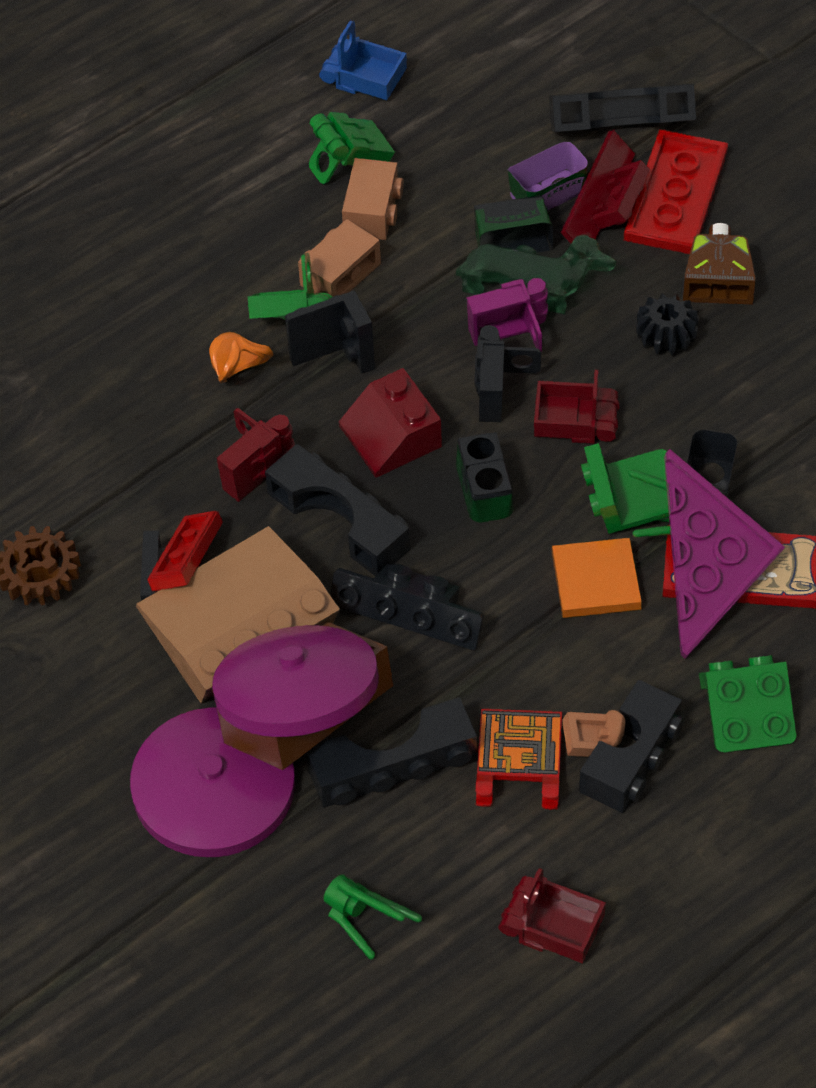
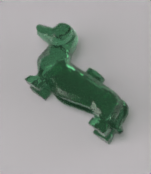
[456,235,617,315]

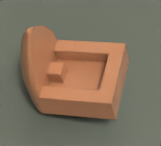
[562,710,626,757]

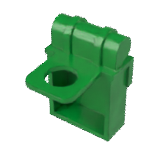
[309,112,395,184]
[248,253,333,320]

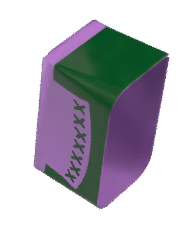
[507,142,588,211]

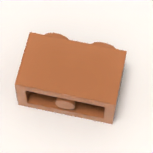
[342,158,404,240]
[298,219,381,296]

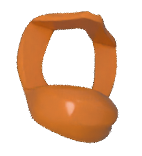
[209,332,273,383]

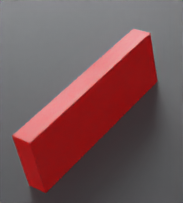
[147,511,223,591]

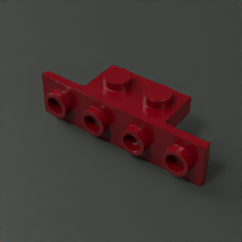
[561,130,650,257]

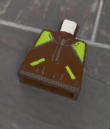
[683,223,755,305]

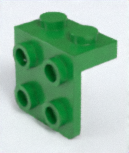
[581,443,669,534]
[699,655,796,752]

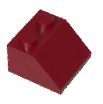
[339,368,442,478]

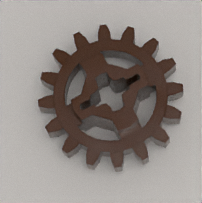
[0,526,81,605]

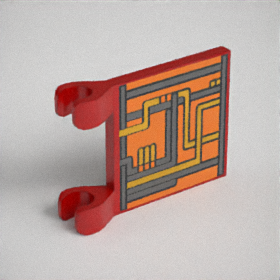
[476,709,562,810]

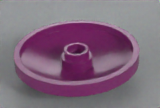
[212,625,379,737]
[130,707,295,857]

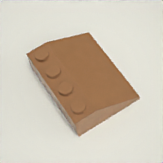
[136,526,340,704]

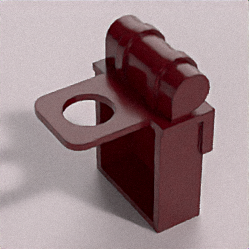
[534,369,620,444]
[217,408,295,502]
[498,868,606,964]

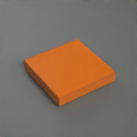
[552,538,642,618]

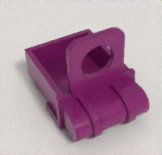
[467,278,548,352]

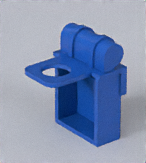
[319,21,407,100]

